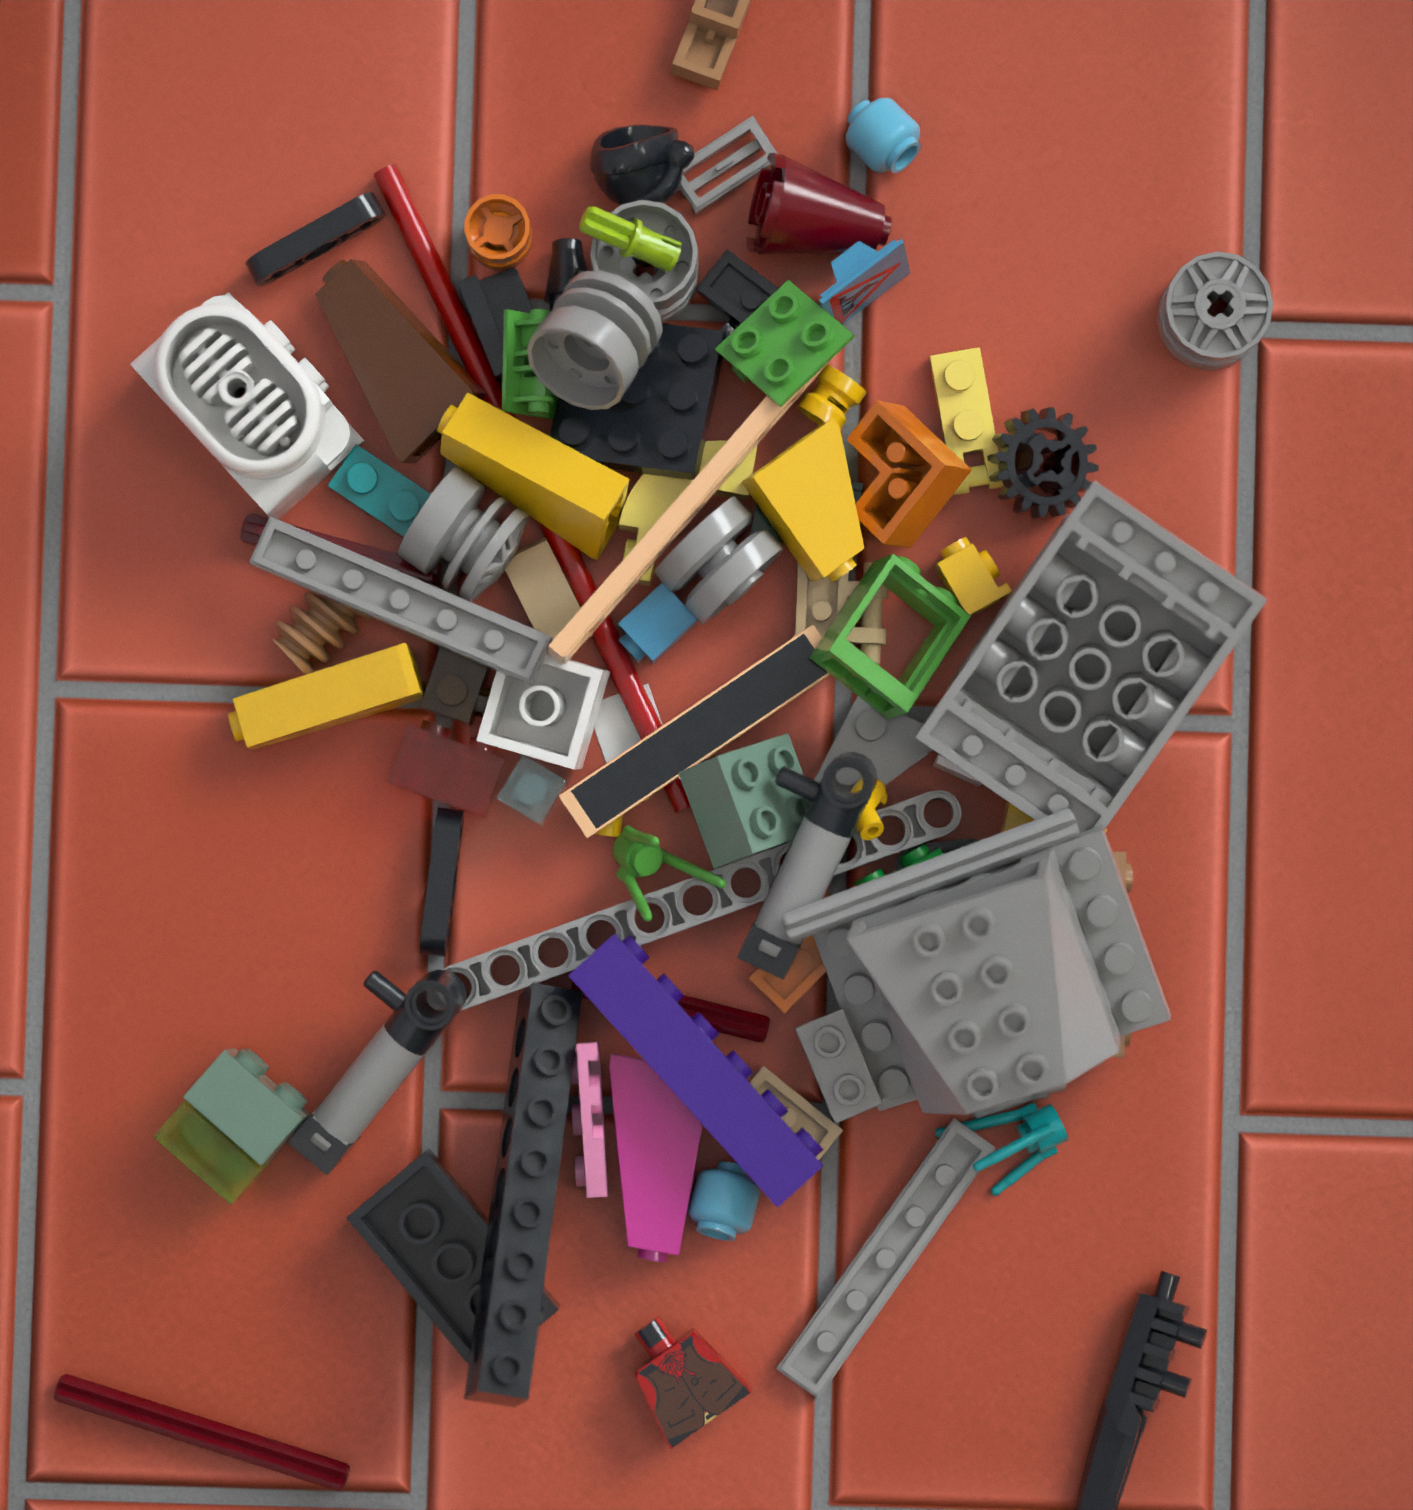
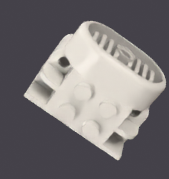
[130,292,365,520]

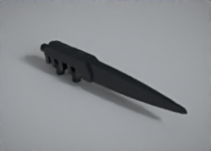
[1075,1271,1207,1510]

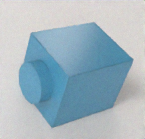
[618,582,698,665]

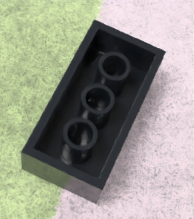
[346,1148,560,1365]

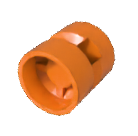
[464,194,533,271]

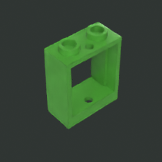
[809,554,971,719]

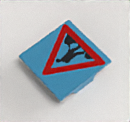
[819,239,910,325]

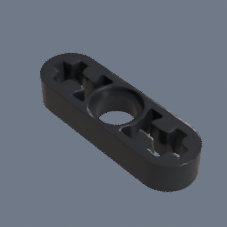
[245,192,386,286]
[419,807,464,957]

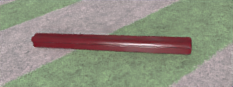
[54,1374,350,1491]

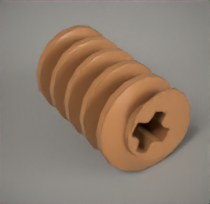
[270,591,373,675]

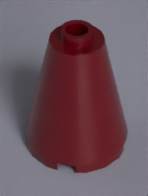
[746,153,892,254]

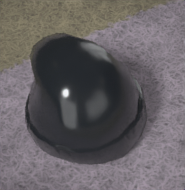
[590,125,694,205]

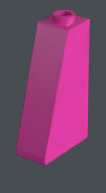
[609,1053,702,1262]

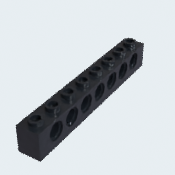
[464,983,582,1408]

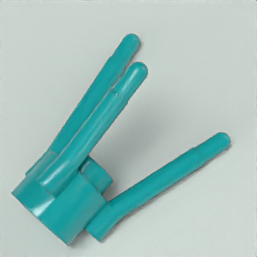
[935,1102,1068,1196]

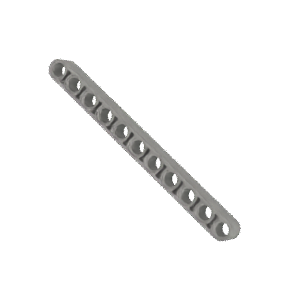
[434,790,962,1010]

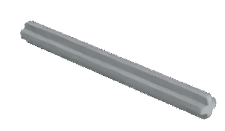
[782,809,1079,941]

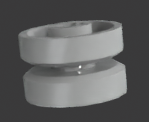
[654,496,784,625]

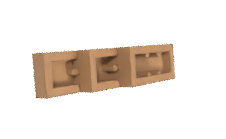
[670,0,752,90]

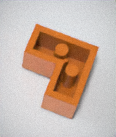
[846,400,972,548]

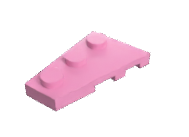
[570,1041,608,1198]

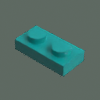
[328,444,431,538]

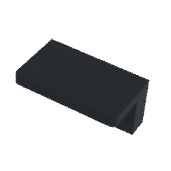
[457,268,533,382]

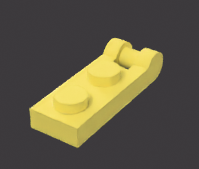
[929,347,1004,495]

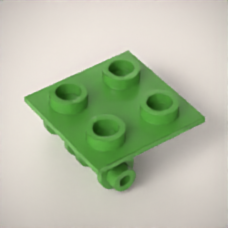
[715,280,855,407]
[502,309,558,420]

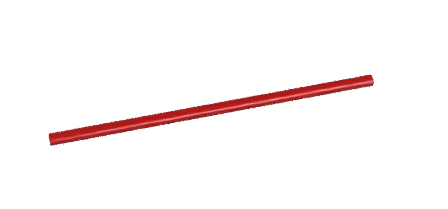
[374,164,691,813]

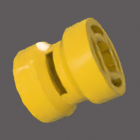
[797,365,867,431]

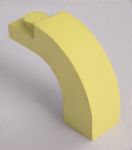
[619,440,757,586]

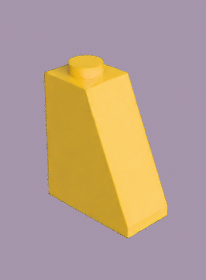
[742,418,864,582]

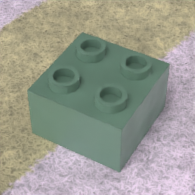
[678,733,811,869]
[183,1048,310,1166]

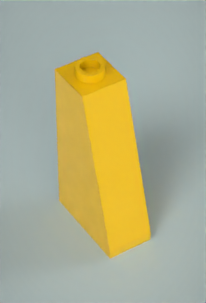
[437,392,629,560]
[228,643,425,750]

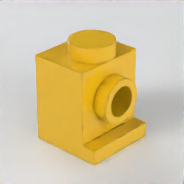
[935,537,1012,617]

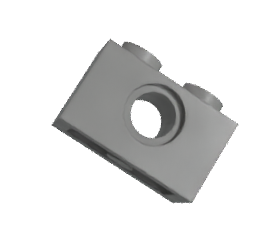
[794,1008,883,1124]

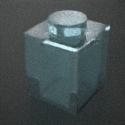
[497,755,569,827]

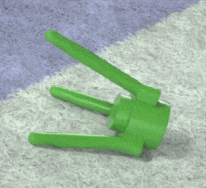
[613,825,726,922]

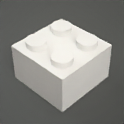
[476,653,610,770]

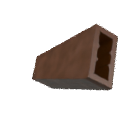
[315,259,486,463]

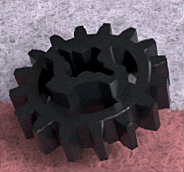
[987,407,1099,519]

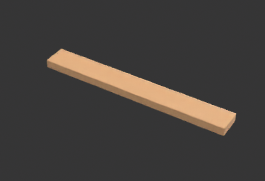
[548,363,828,665]

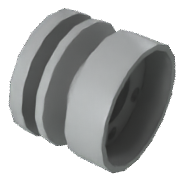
[590,200,699,323]
[1157,251,1273,371]
[527,270,663,410]
[397,467,529,603]

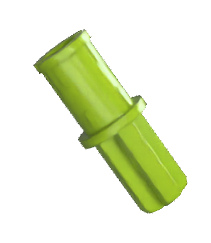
[579,206,682,273]

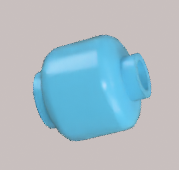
[846,98,921,173]
[688,1161,760,1241]

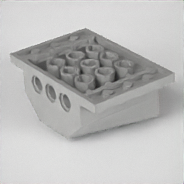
[915,480,1267,832]
[813,825,1171,1115]

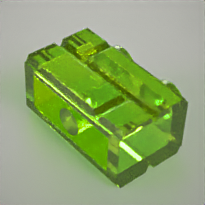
[154,1100,270,1205]

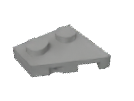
[814,696,933,793]

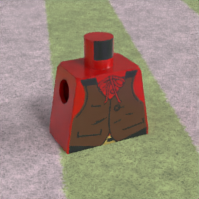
[634,1316,751,1448]

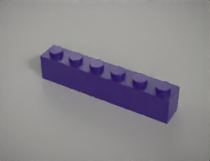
[568,934,824,1208]

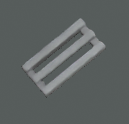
[679,116,778,215]

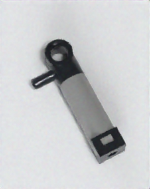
[737,752,878,980]
[288,969,466,1175]

